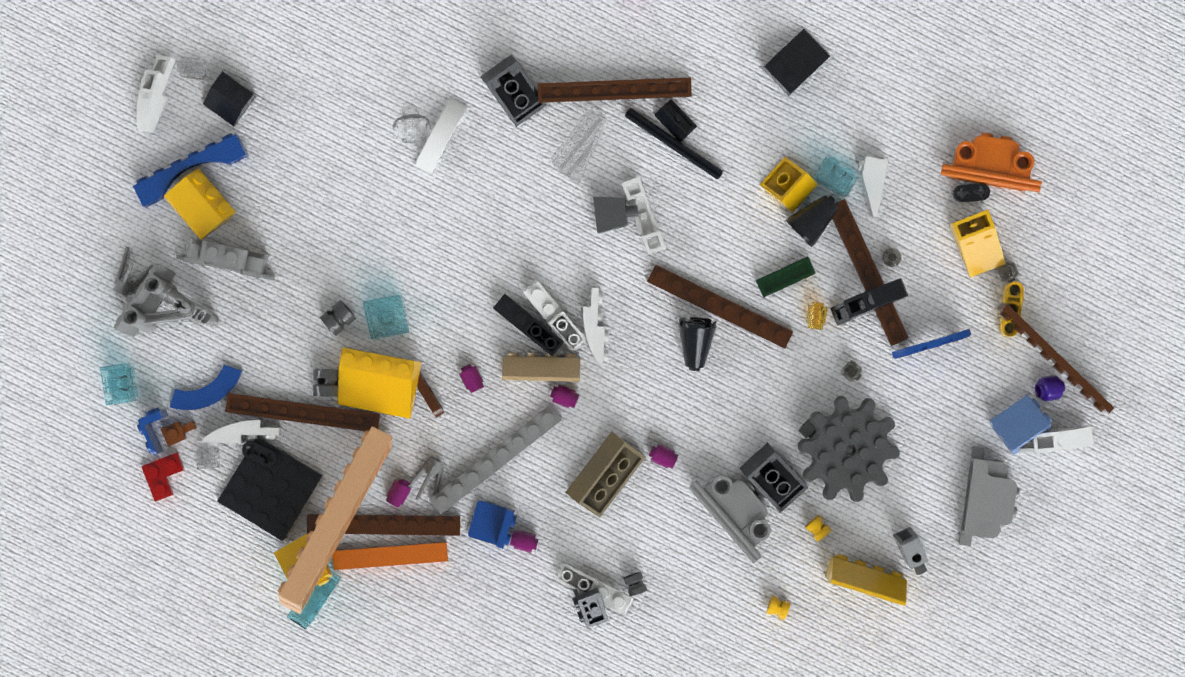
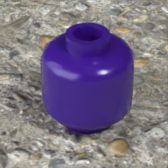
[1035,375,1065,402]

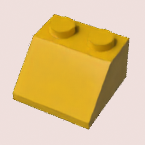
[760,157,818,213]

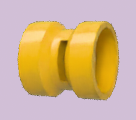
[805,515,831,542]
[766,595,791,620]

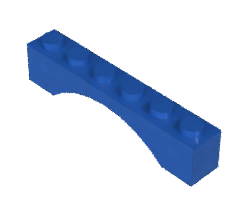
[133,133,248,208]

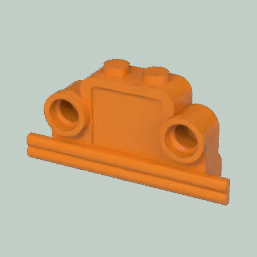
[941,132,1042,192]

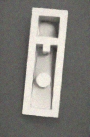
[858,156,889,218]

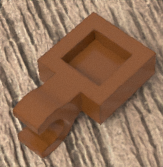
[161,421,197,447]

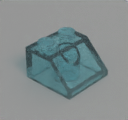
[812,156,858,198]
[363,294,409,339]
[100,363,138,405]

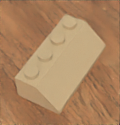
[502,353,580,382]

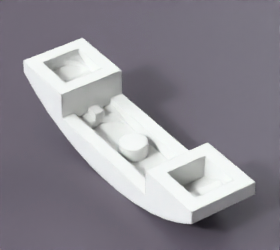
[415,98,468,175]
[621,177,666,255]

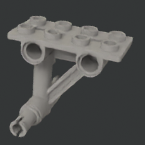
[114,263,219,337]

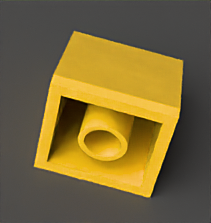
[274,534,333,586]

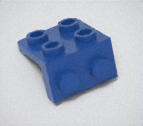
[137,407,168,455]
[468,500,517,549]

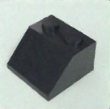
[203,71,257,127]

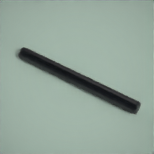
[625,108,723,179]

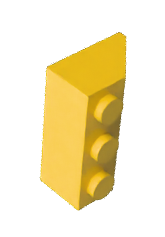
[164,168,236,240]

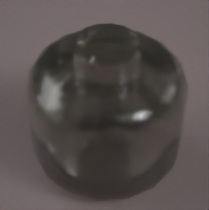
[882,248,902,267]
[997,261,1019,282]
[841,360,862,382]

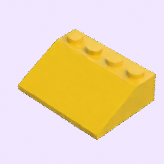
[338,347,422,419]
[825,554,907,606]

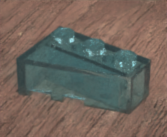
[287,570,342,630]

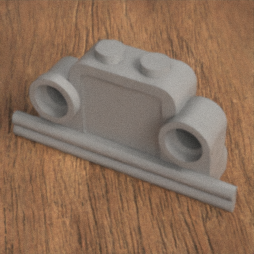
[176,239,275,281]
[959,446,1020,546]
[688,475,771,564]

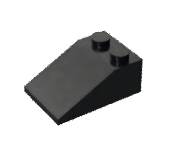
[762,29,830,96]
[480,54,547,127]
[740,442,809,513]

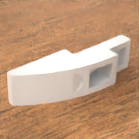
[137,55,176,133]
[523,280,587,352]
[583,288,609,365]
[202,419,282,446]
[1018,426,1093,453]
[555,563,634,615]

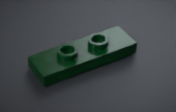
[755,256,816,298]

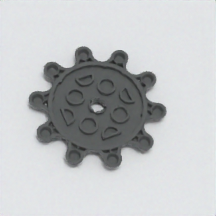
[798,396,900,502]

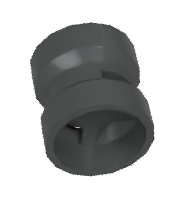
[623,572,647,596]

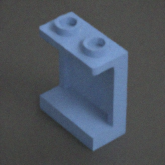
[990,394,1052,456]

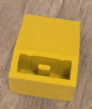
[949,210,1006,278]

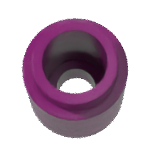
[459,364,484,393]
[550,384,580,408]
[649,444,679,469]
[386,478,412,508]
[509,530,539,553]

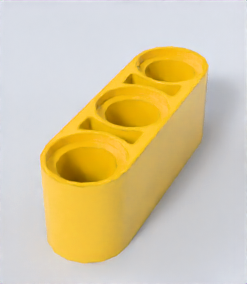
[999,281,1024,337]

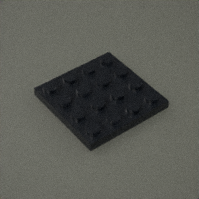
[217,436,323,541]

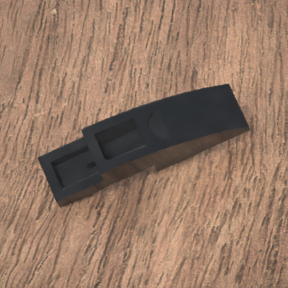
[830,278,908,326]
[493,294,564,357]

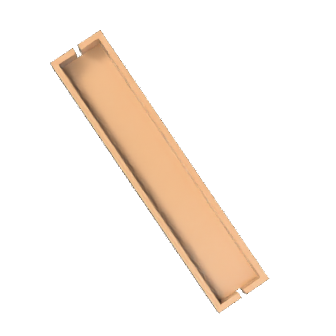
[277,426,392,614]

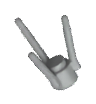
[114,247,153,296]
[410,458,444,500]

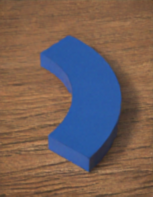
[892,329,971,359]
[170,365,243,410]

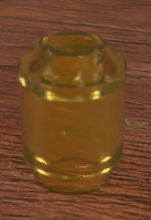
[806,302,828,330]

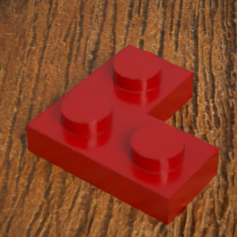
[141,452,185,502]

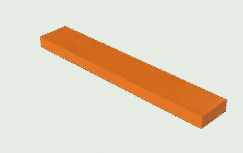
[332,542,448,570]

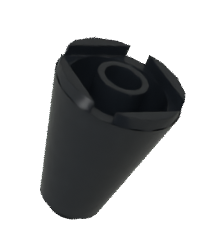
[785,195,839,247]
[678,317,717,371]

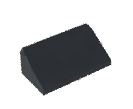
[655,99,697,142]

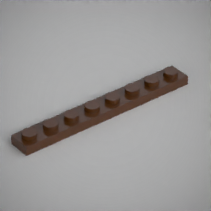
[537,77,692,103]
[832,199,909,346]
[647,265,793,349]
[997,302,1114,413]
[225,393,380,431]
[307,514,461,536]

